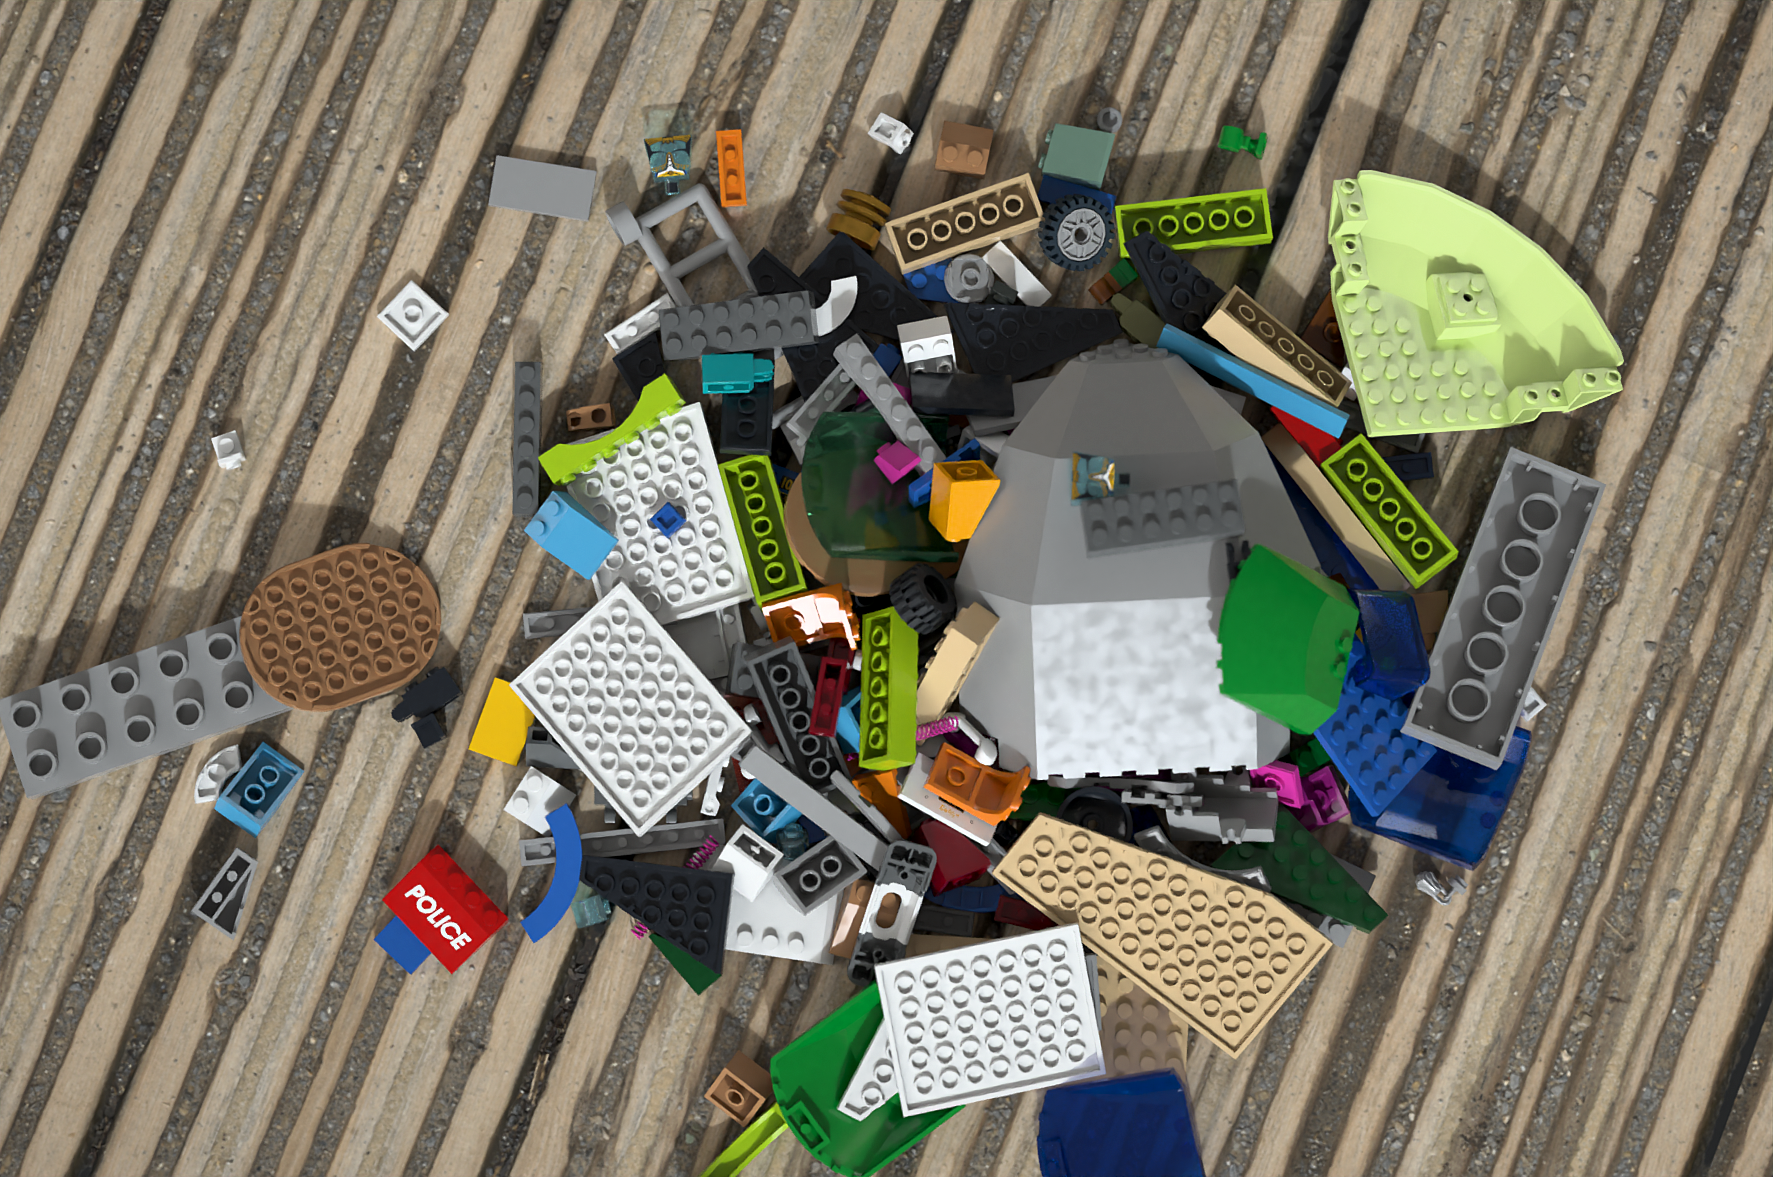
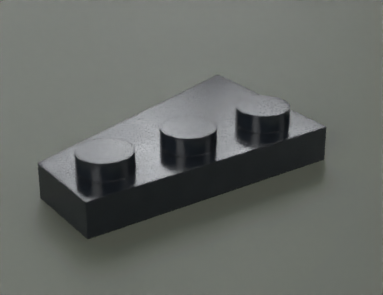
[612,332,665,401]

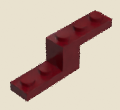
[809,619,861,738]

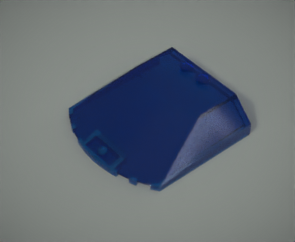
[1348,690,1532,871]
[1037,1067,1206,1177]

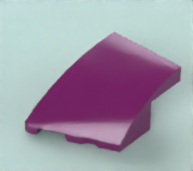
[1279,765,1353,833]

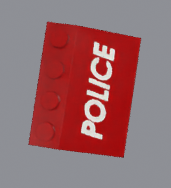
[382,844,509,974]

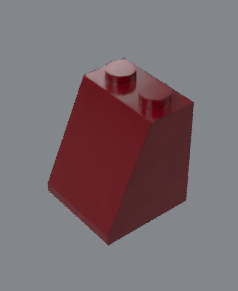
[910,818,992,897]

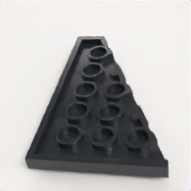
[799,231,954,341]
[1123,231,1236,376]

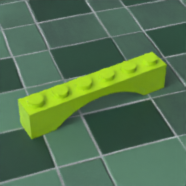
[538,374,686,486]
[697,1100,789,1177]

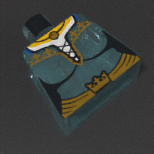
[644,135,693,195]
[1071,452,1130,506]

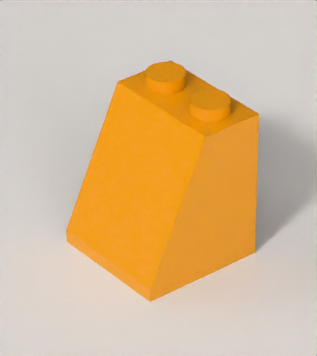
[929,460,1000,542]

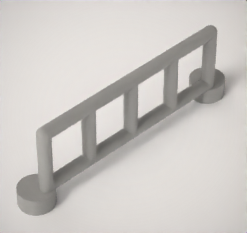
[605,183,804,456]

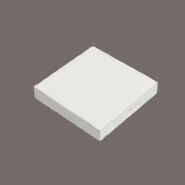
[377,280,449,352]

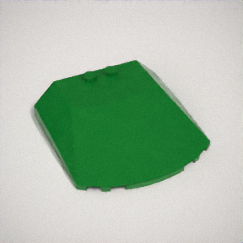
[1216,544,1359,735]
[770,980,966,1177]

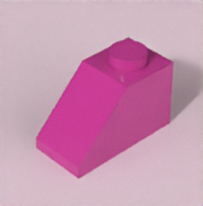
[874,441,922,484]

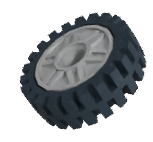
[1038,194,1115,271]

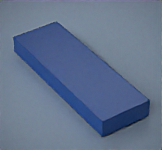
[1037,175,1116,214]

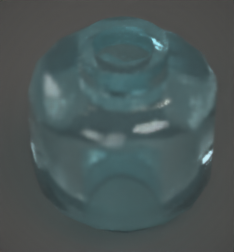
[776,823,809,861]

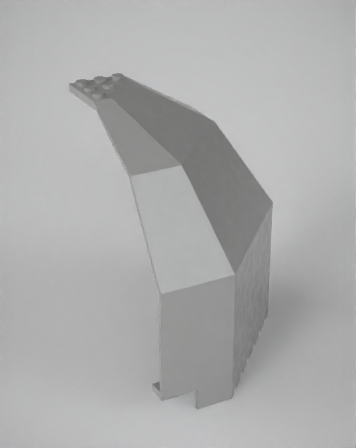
[955,339,1321,780]

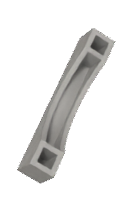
[833,334,946,476]

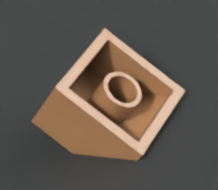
[935,120,994,179]
[704,1050,773,1128]

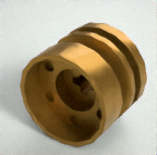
[826,189,891,250]

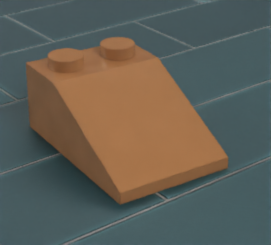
[828,879,901,959]

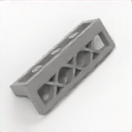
[786,364,857,448]

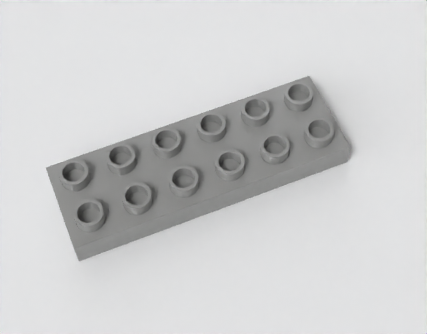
[1400,447,1606,770]
[0,616,294,800]

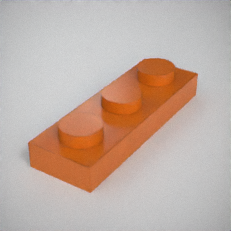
[716,129,747,208]

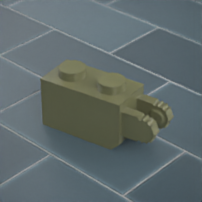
[1110,293,1165,349]

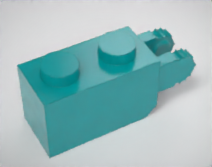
[702,352,774,394]

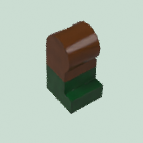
[1088,258,1138,306]

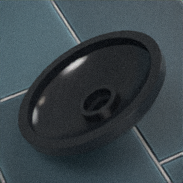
[1056,786,1133,843]

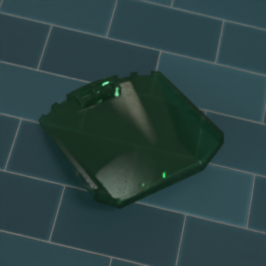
[801,412,959,563]

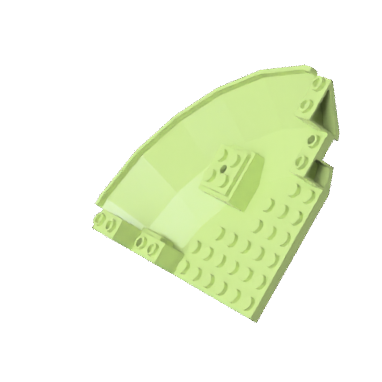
[1328,170,1624,437]

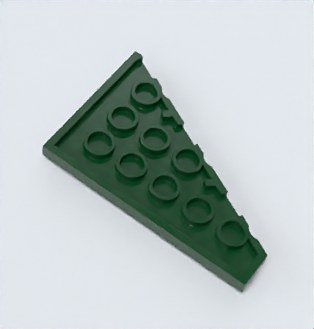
[1210,803,1388,934]

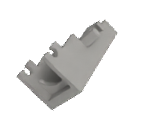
[1166,767,1279,844]

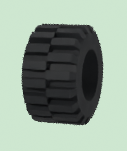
[889,563,957,634]

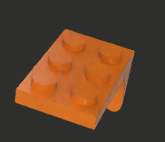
[762,582,860,650]
[923,742,1031,826]

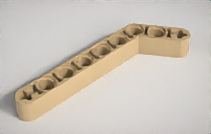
[1261,422,1411,602]

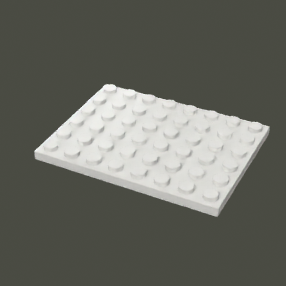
[567,402,755,626]
[509,581,755,837]
[874,922,1106,1117]

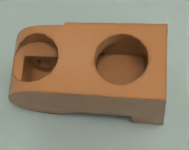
[566,403,617,432]

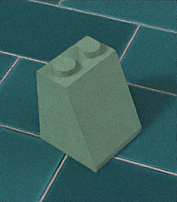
[1038,123,1115,191]

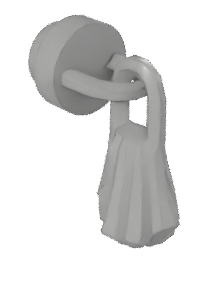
[1415,871,1468,906]

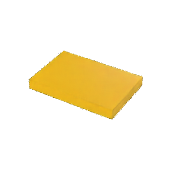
[468,677,536,767]

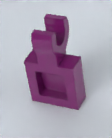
[943,729,979,760]

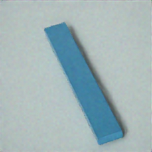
[1156,323,1350,438]

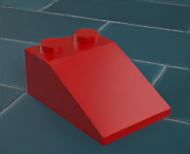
[1270,406,1343,470]

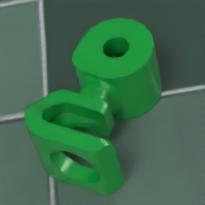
[1218,126,1268,160]

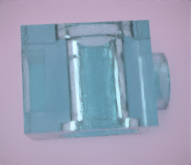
[570,895,611,929]

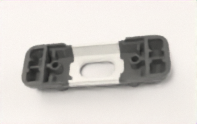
[847,839,937,987]

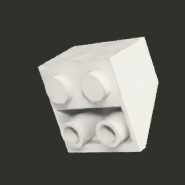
[897,316,958,383]
[711,824,784,902]

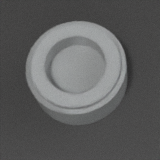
[1097,107,1122,133]

